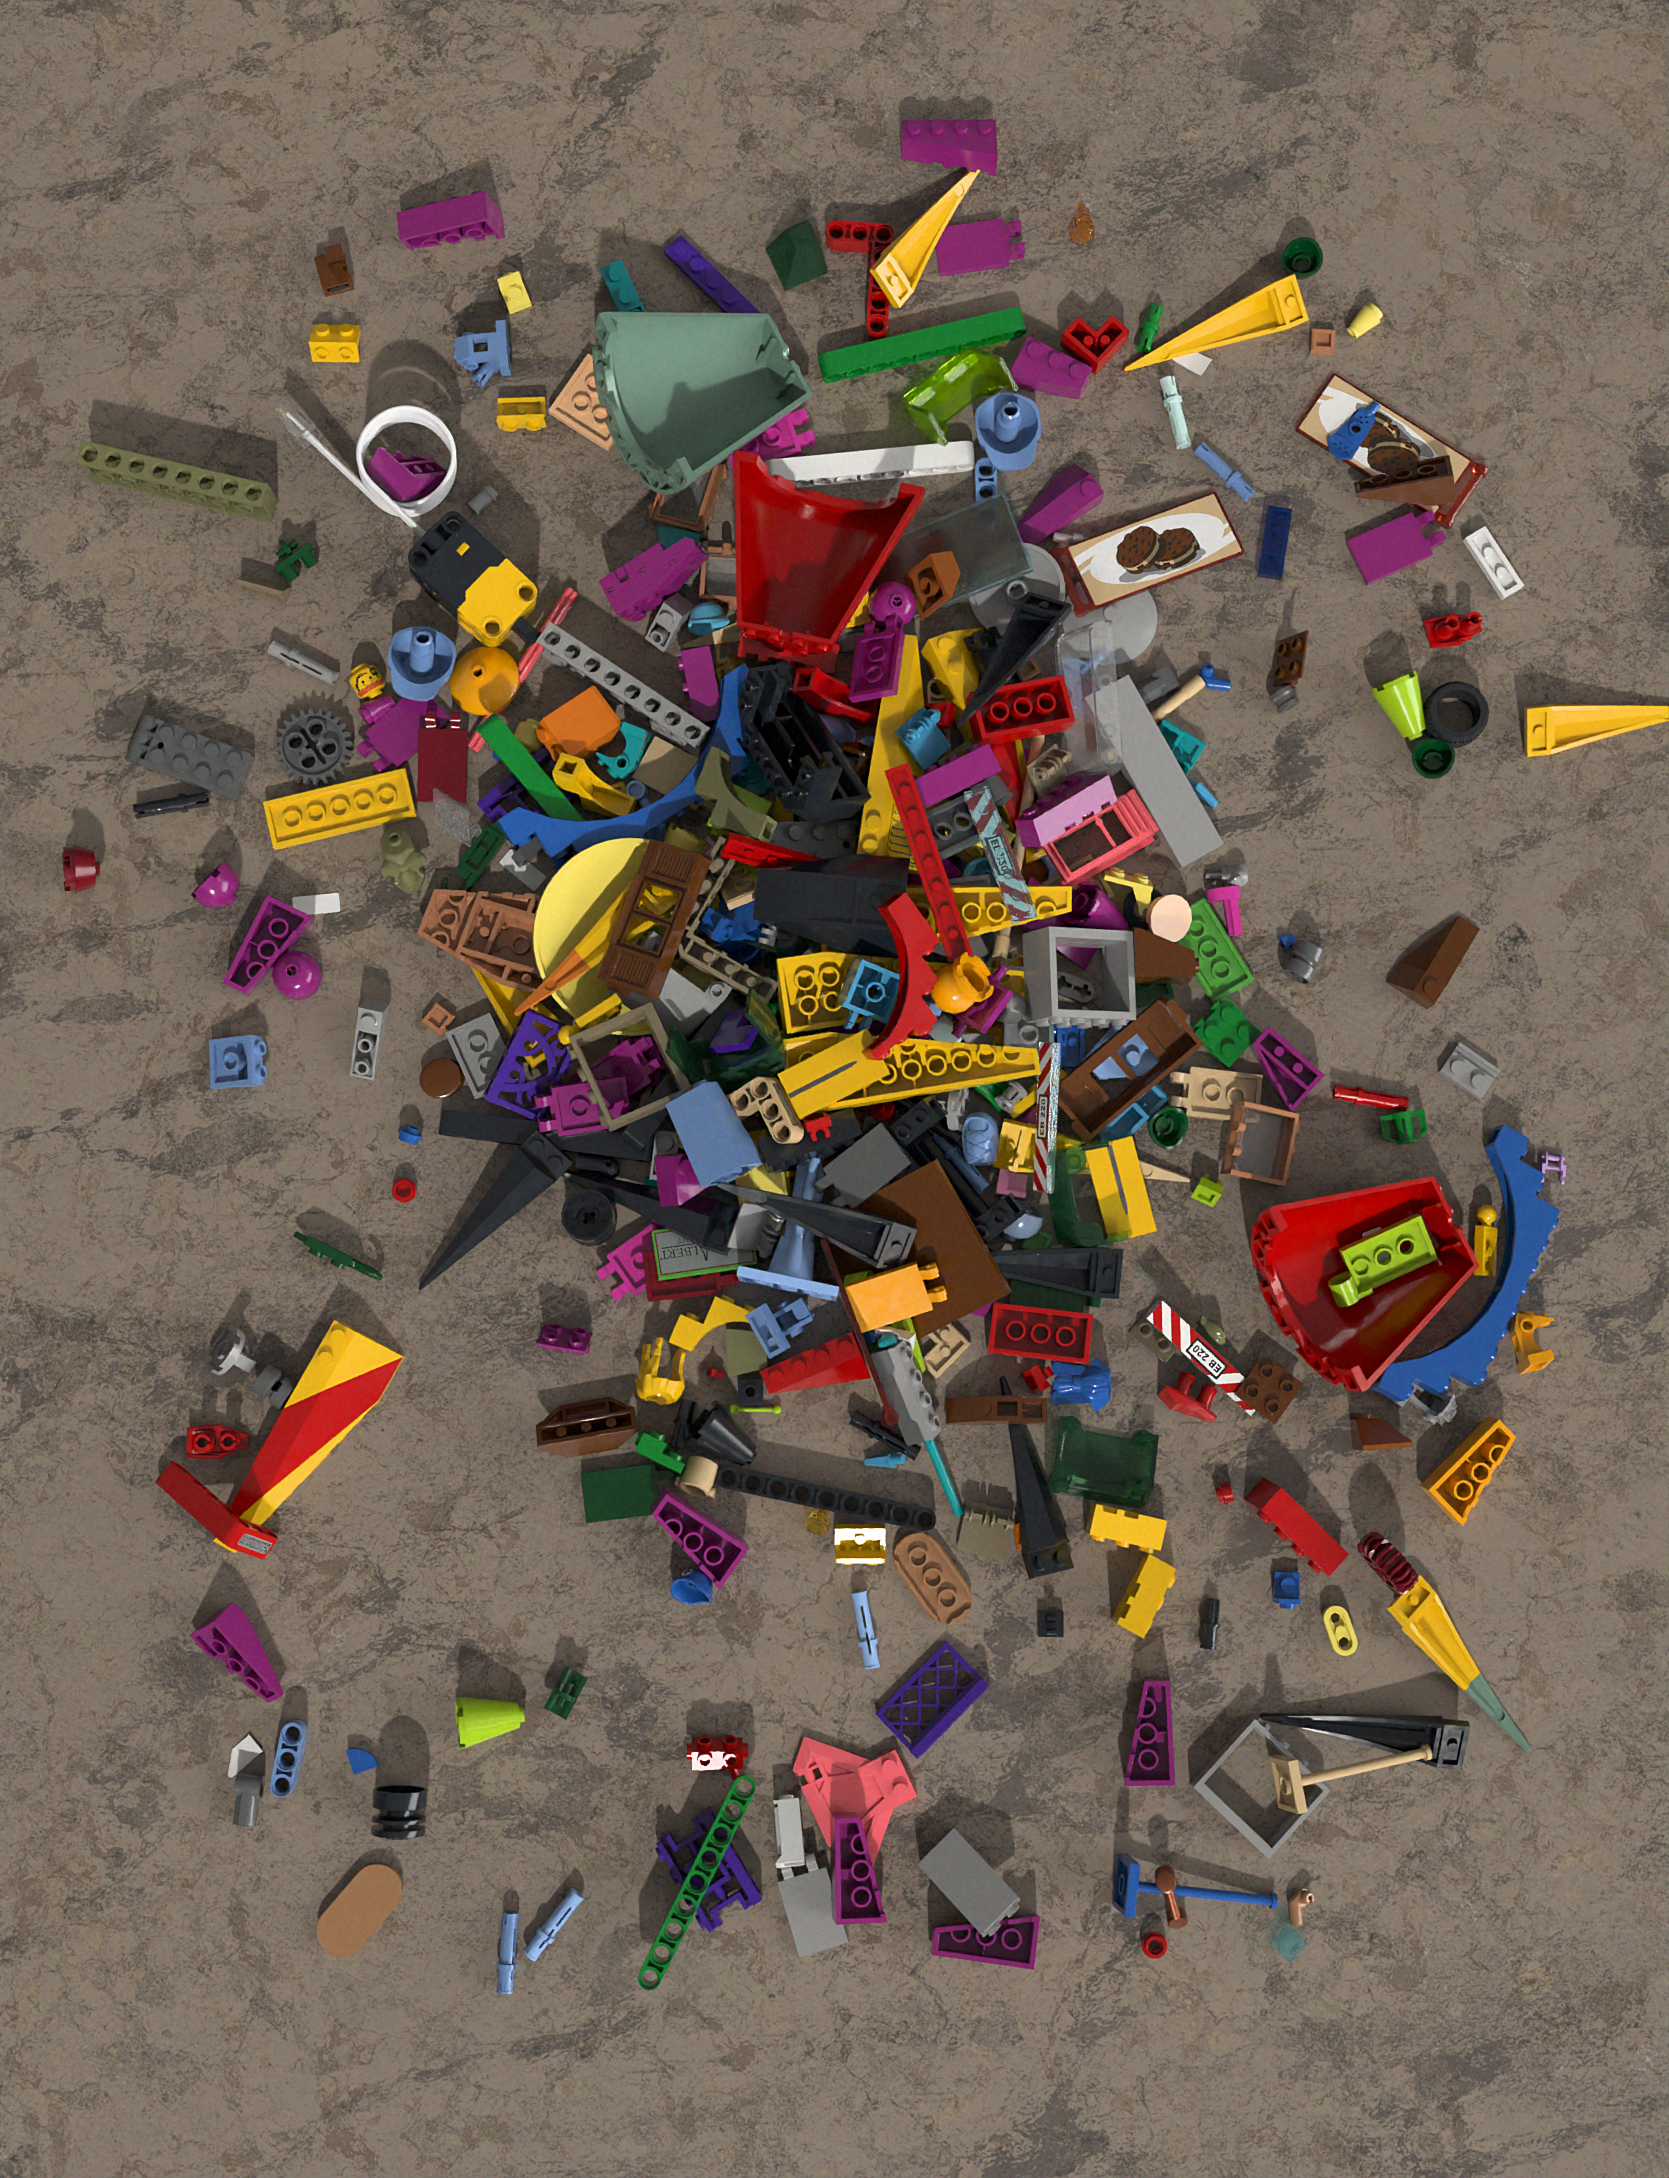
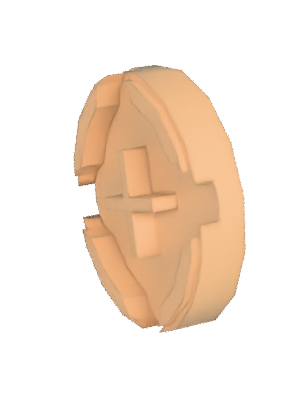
[1146,894,1192,942]

